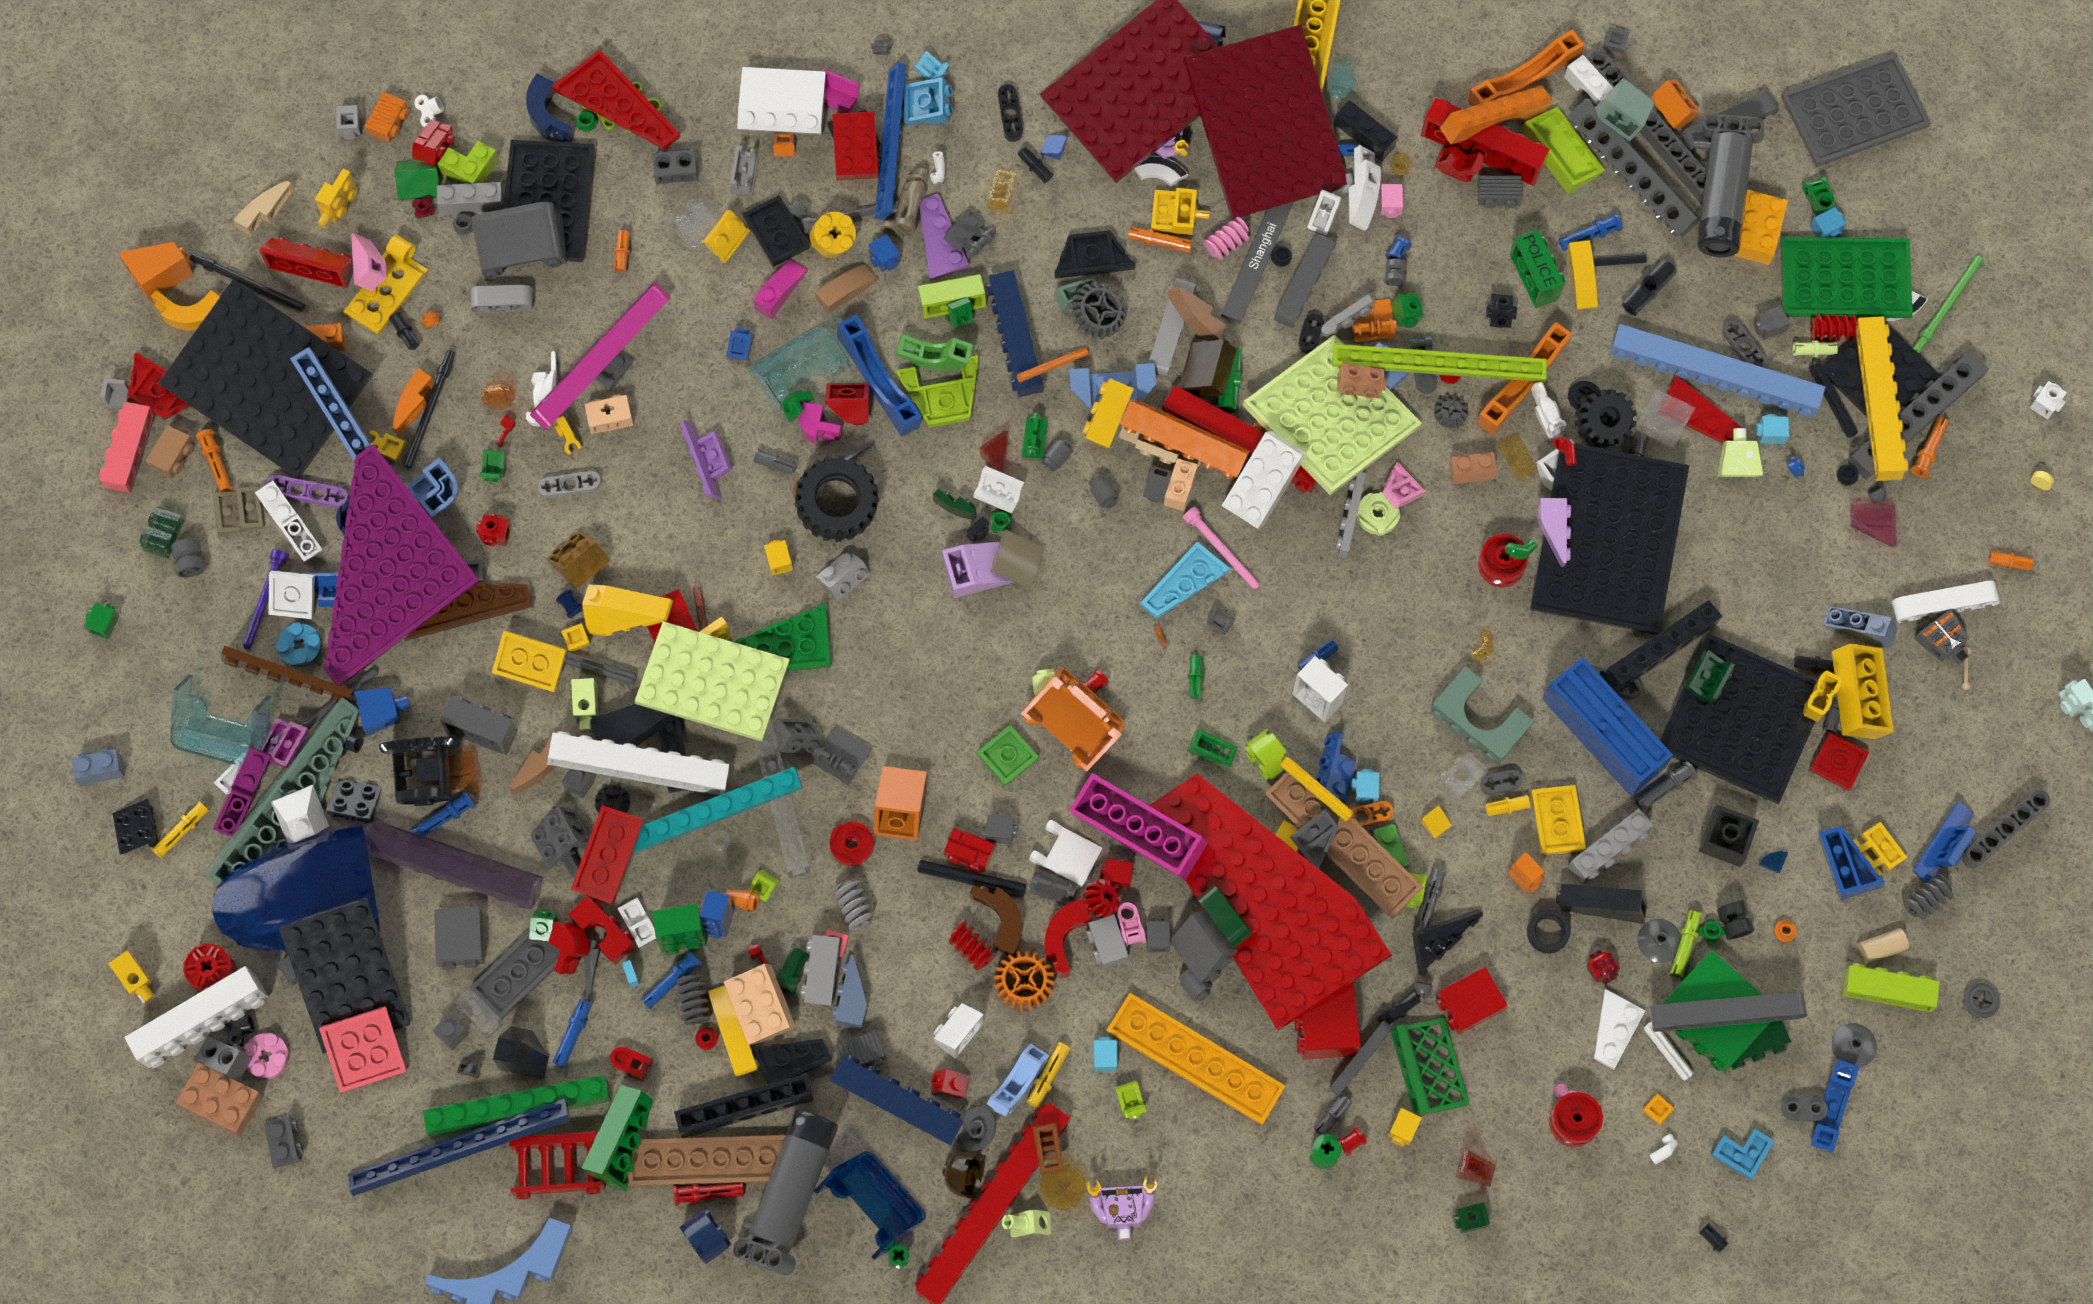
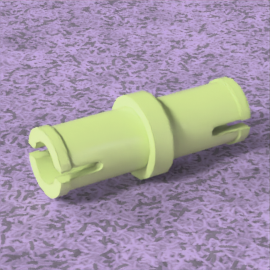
[1792,340,1838,357]

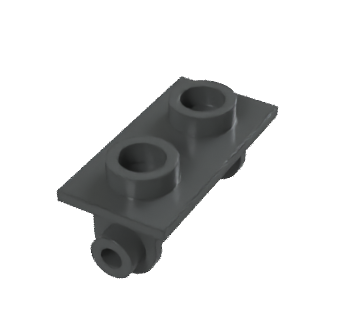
[1029,872,1078,904]

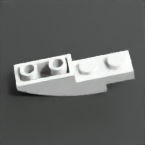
[1349,145,1381,231]
[255,481,322,562]

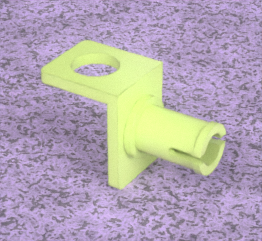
[1002,1210,1051,1237]

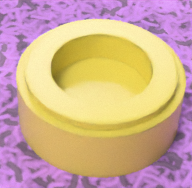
[2031,471,2054,491]

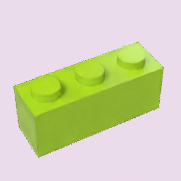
[918,274,986,319]

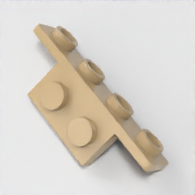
[1119,426,1201,467]

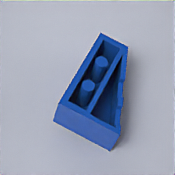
[1819,826,1885,900]

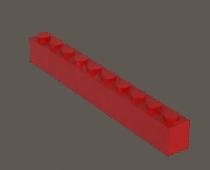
[914,1102,1071,1304]

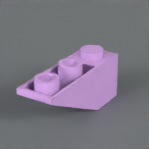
[1538,498,1571,567]

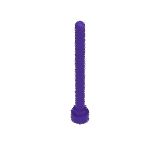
[243,549,289,649]

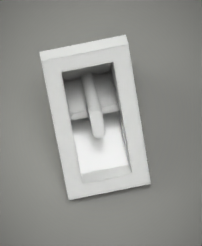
[1307,189,1341,236]

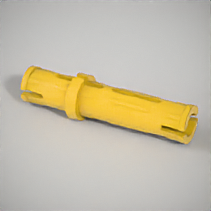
[151,801,209,859]
[1026,1042,1071,1108]

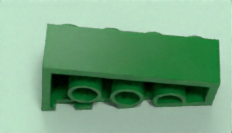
[582,1085,653,1192]

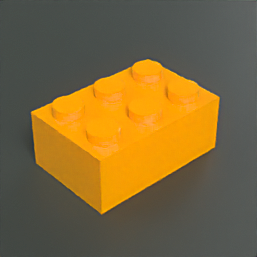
[1734,189,1788,265]

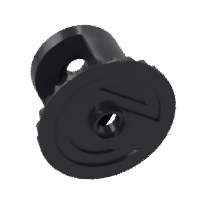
[379,737,460,806]

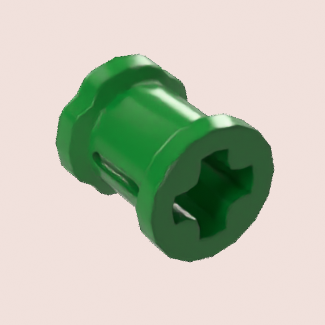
[889,1245,910,1269]

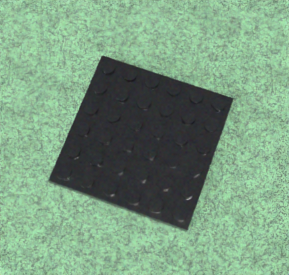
[1660,633,1817,804]

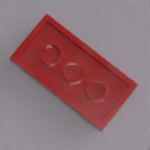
[571,805,645,905]

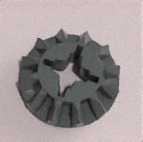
[1434,395,1468,428]
[1964,983,2000,1019]

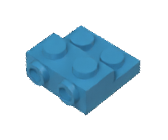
[904,77,953,125]

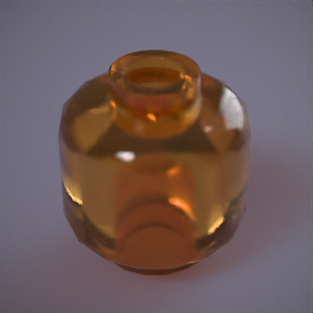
[481,380,515,410]

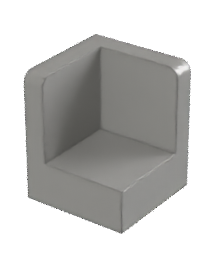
[101,379,129,409]

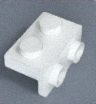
[973,466,1025,513]

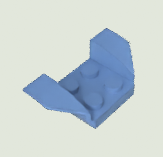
[1069,363,1156,415]

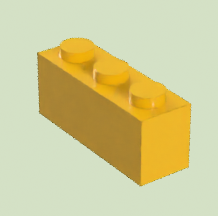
[1082,378,1134,449]

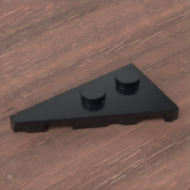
[1412,910,1483,975]

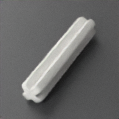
[1644,1022,1694,1081]

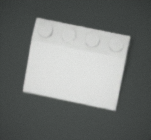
[737,67,826,135]

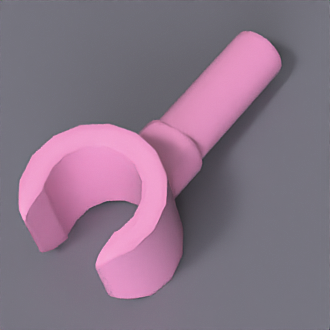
[1554,1084,1587,1099]

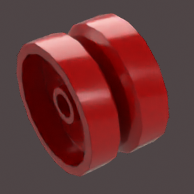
[1477,533,1529,588]
[1549,1092,1604,1147]

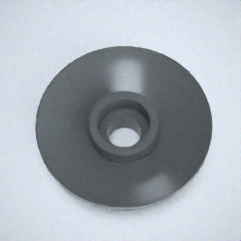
[1638,919,1681,963]
[1832,1023,1877,1068]
[958,1107,996,1152]

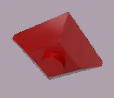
[825,383,869,426]

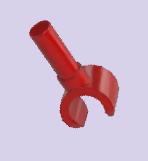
[497,415,516,446]
[748,944,769,964]

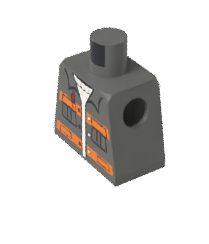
[1915,609,1969,665]

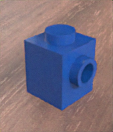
[868,234,900,272]

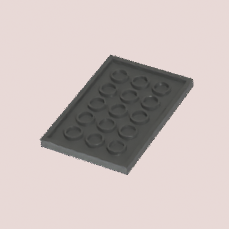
[1781,54,1931,167]

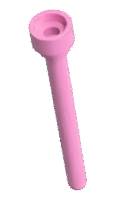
[1183,507,1259,589]

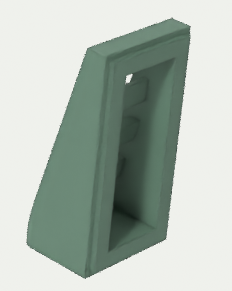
[1054,276,1099,312]

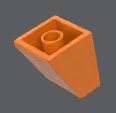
[119,242,193,302]
[874,766,927,840]

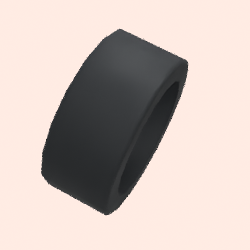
[1527,909,1571,954]

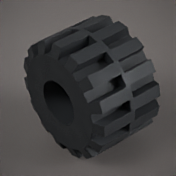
[1574,389,1637,447]

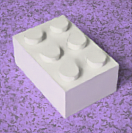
[1292,656,1348,722]

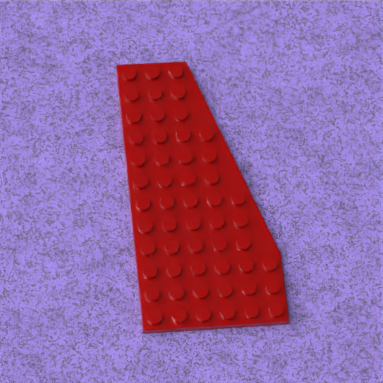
[1149,773,1393,1031]

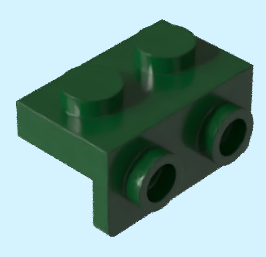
[1685,650,1735,702]

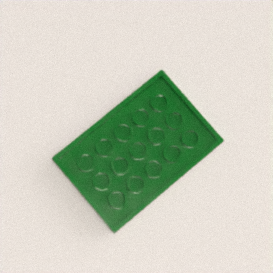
[1781,237,1913,318]

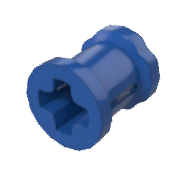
[1385,236,1411,260]

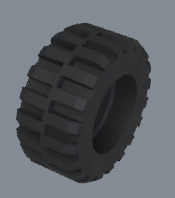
[795,456,878,542]

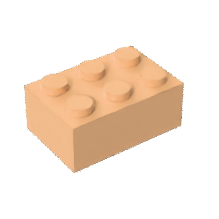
[724,964,796,1045]

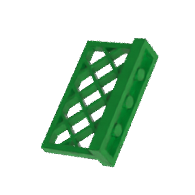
[1390,1018,1469,1117]

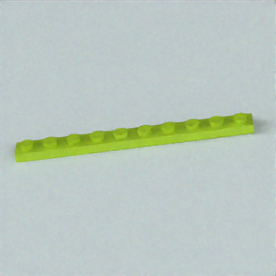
[1332,344,1547,382]

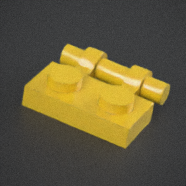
[1853,822,1907,876]

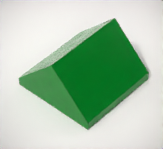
[394,160,440,200]

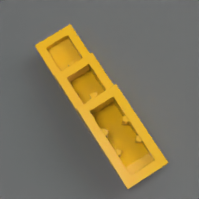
[708,986,757,1077]

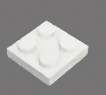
[269,571,315,619]

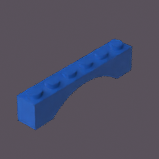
[837,315,922,437]

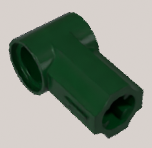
[776,947,809,995]

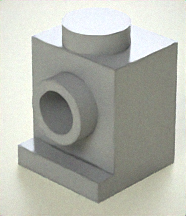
[336,105,361,140]

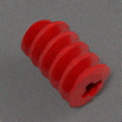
[1810,314,1857,341]
[949,920,998,971]

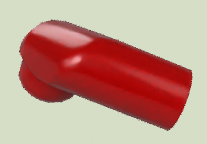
[1553,436,1577,466]

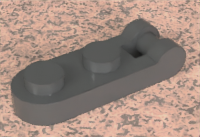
[1409,336,1437,394]

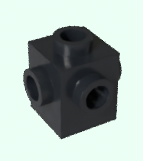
[1486,294,1517,328]

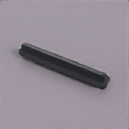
[1809,362,1858,438]

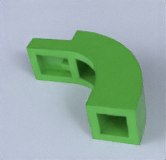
[895,334,973,371]

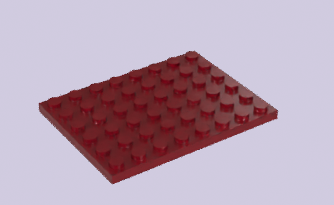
[1040,0,1219,183]
[1183,24,1347,220]

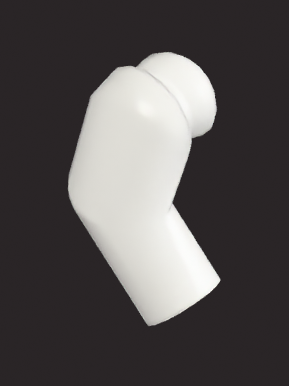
[930,152,945,184]
[1650,1134,1678,1165]

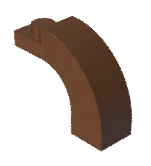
[969,885,1022,957]

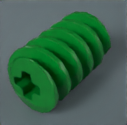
[1310,1134,1342,1169]

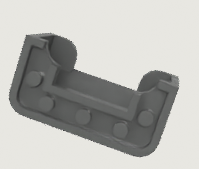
[471,202,567,279]

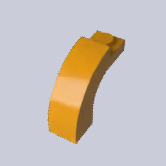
[151,290,220,331]

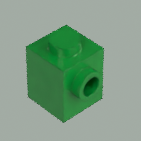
[1391,293,1424,328]
[84,603,119,639]

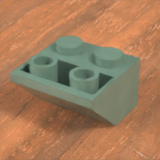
[1595,78,1655,142]

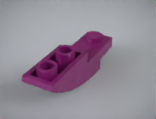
[213,746,271,837]

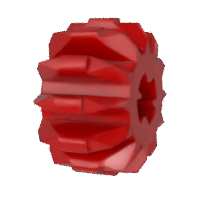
[1083,879,1121,918]

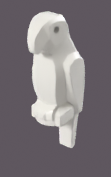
[526,351,557,427]
[1531,381,1567,441]

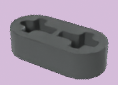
[1480,770,1522,796]

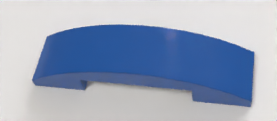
[1810,1059,1859,1153]

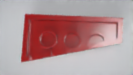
[1658,375,1742,444]

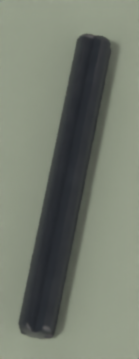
[917,860,1027,897]

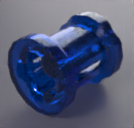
[556,589,583,619]

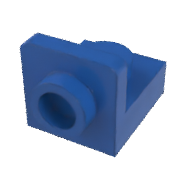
[726,327,754,360]

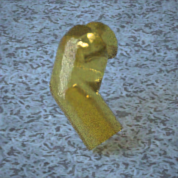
[1472,631,1494,661]

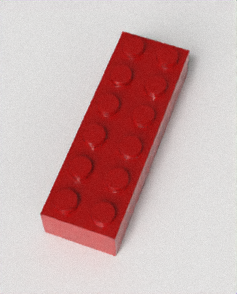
[1421,97,1550,187]

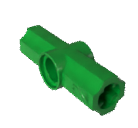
[1218,346,1242,412]

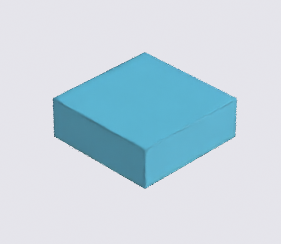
[622,960,639,988]

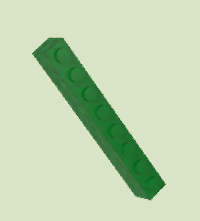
[423,1075,611,1137]

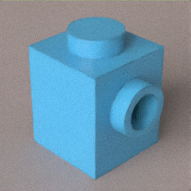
[1810,207,1846,238]

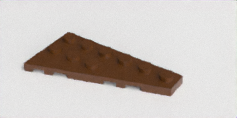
[404,582,533,641]
[221,646,352,701]

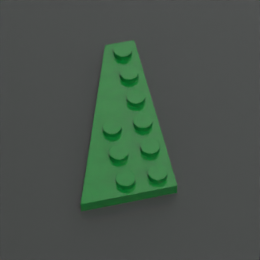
[734,603,831,671]

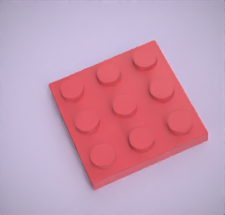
[319,1006,407,1093]

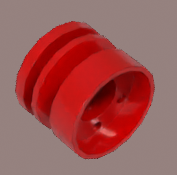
[183,944,238,993]

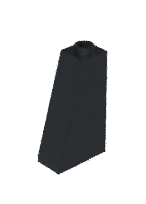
[591,704,676,746]
[1556,884,1647,924]

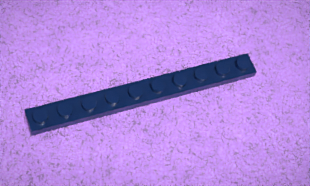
[348,1099,570,1196]

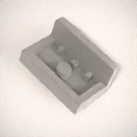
[816,549,870,601]

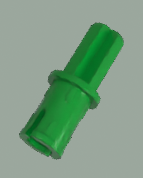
[1187,655,1205,699]

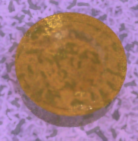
[1390,154,1411,176]

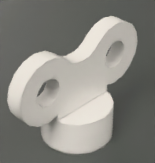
[414,95,444,127]

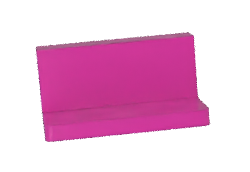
[822,69,860,113]

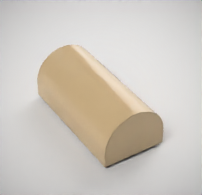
[1857,928,1909,965]

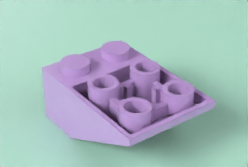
[942,542,1014,599]

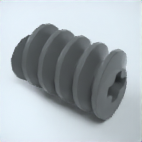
[1903,874,1953,920]
[677,975,710,1025]

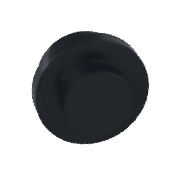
[1271,246,1292,267]
[1836,465,1859,486]

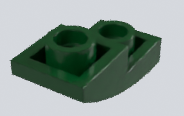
[933,488,976,520]

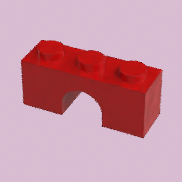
[568,896,635,966]

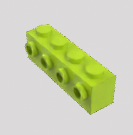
[1842,963,1940,1012]

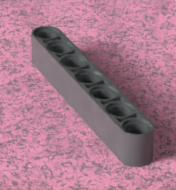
[1649,992,1807,1032]

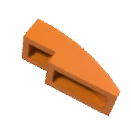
[393,368,434,436]

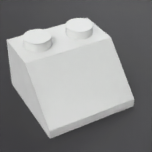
[933,1003,983,1059]

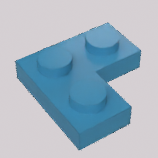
[1711,1129,1774,1181]

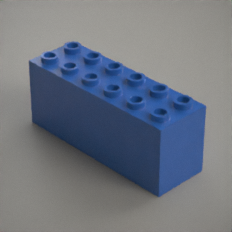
[1543,657,1673,797]

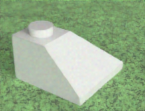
[271,785,329,843]

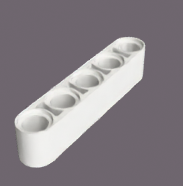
[1892,581,2001,623]

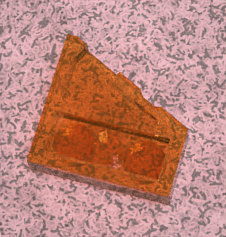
[433,751,480,794]

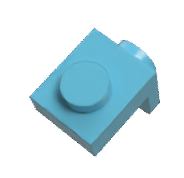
[913,51,949,80]

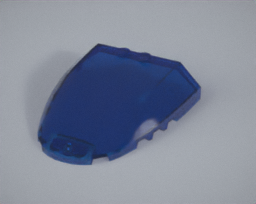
[212,825,380,954]

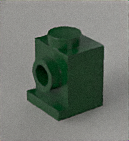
[1453,1202,1490,1234]

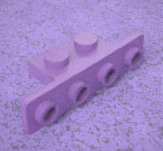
[680,420,733,500]

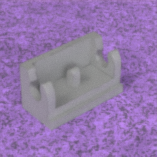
[730,146,759,195]

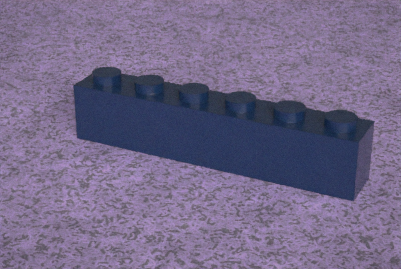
[986,270,1043,397]
[829,1054,964,1145]

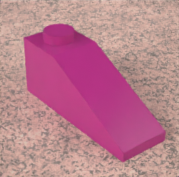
[753,259,808,319]

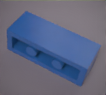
[700,890,734,939]

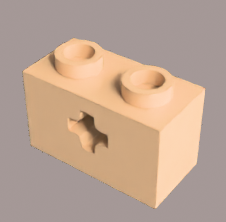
[584,394,633,434]
[1164,458,1198,511]

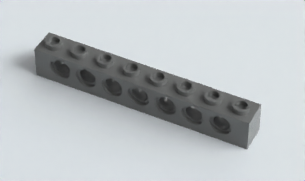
[1568,98,1701,237]
[1848,351,1989,480]

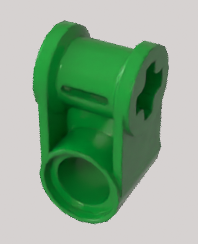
[1802,176,1835,216]

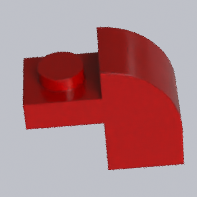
[1435,146,1485,182]
[548,922,589,974]

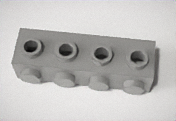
[1567,809,1653,884]

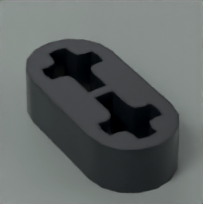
[1298,314,1324,353]

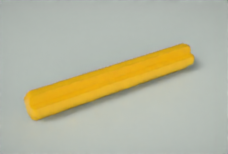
[1281,757,1353,821]

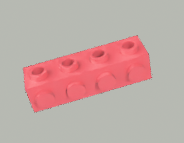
[99,402,154,493]

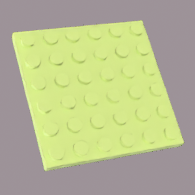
[1243,335,1422,495]

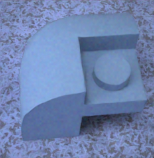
[406,457,458,520]

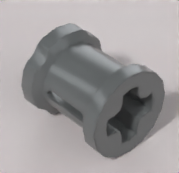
[1207,607,1235,635]

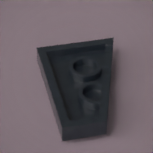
[751,1039,832,1084]

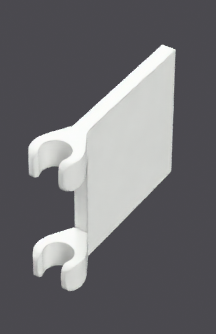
[1029,820,1102,886]

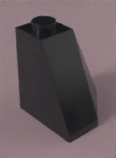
[493,1026,549,1079]

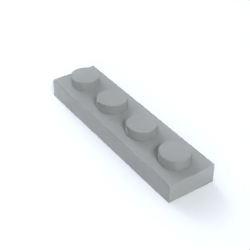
[1335,472,1366,558]

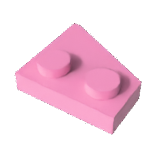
[1382,462,1425,509]

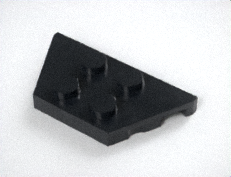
[1054,230,1135,279]

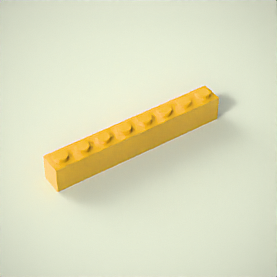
[1856,317,1908,481]

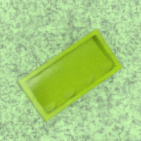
[1520,107,1605,194]

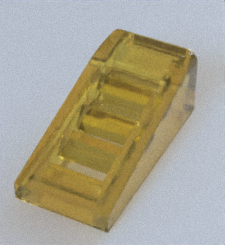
[987,169,1017,213]

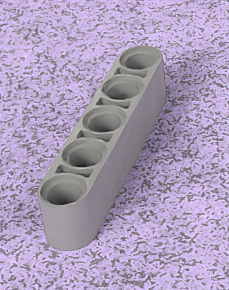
[1149,278,1197,376]

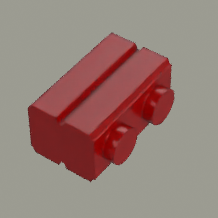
[412,119,455,166]
[944,828,995,873]

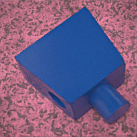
[355,688,410,736]

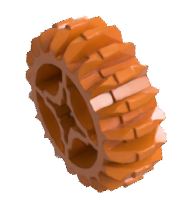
[994,950,1055,1012]

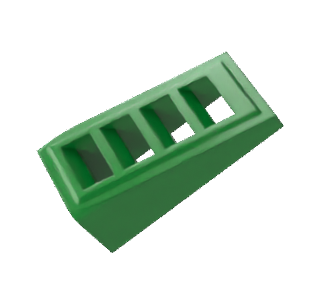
[1187,729,1238,767]

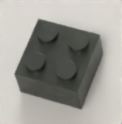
[1698,805,1759,867]

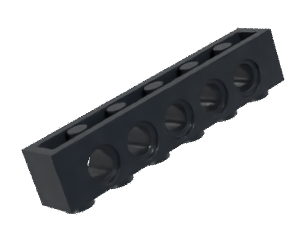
[1602,600,1723,693]
[674,1074,814,1138]

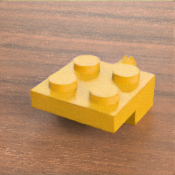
[314,169,357,228]
[1151,188,1210,235]

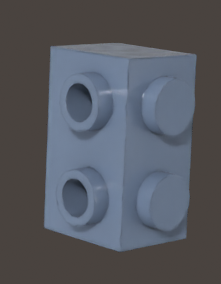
[71,748,124,786]

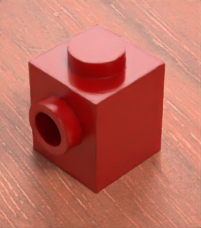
[1099,859,1133,891]

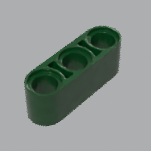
[1197,884,1253,948]

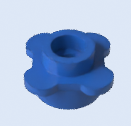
[1786,456,1805,478]

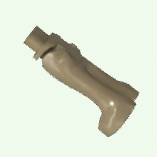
[880,168,927,238]

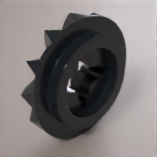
[1567,381,1600,410]
[595,785,630,814]

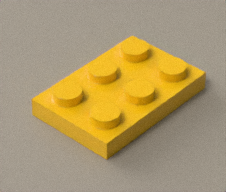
[492,630,567,692]
[1531,785,1586,856]

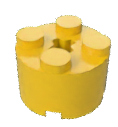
[810,212,856,258]

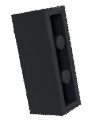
[1334,100,1398,161]

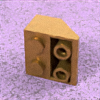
[547,531,610,588]

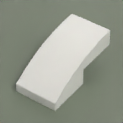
[617,898,656,947]

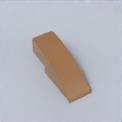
[815,264,879,314]
[1167,286,1226,341]
[509,736,556,795]

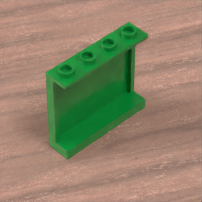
[1662,950,1770,1073]

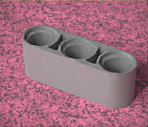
[471,285,532,313]

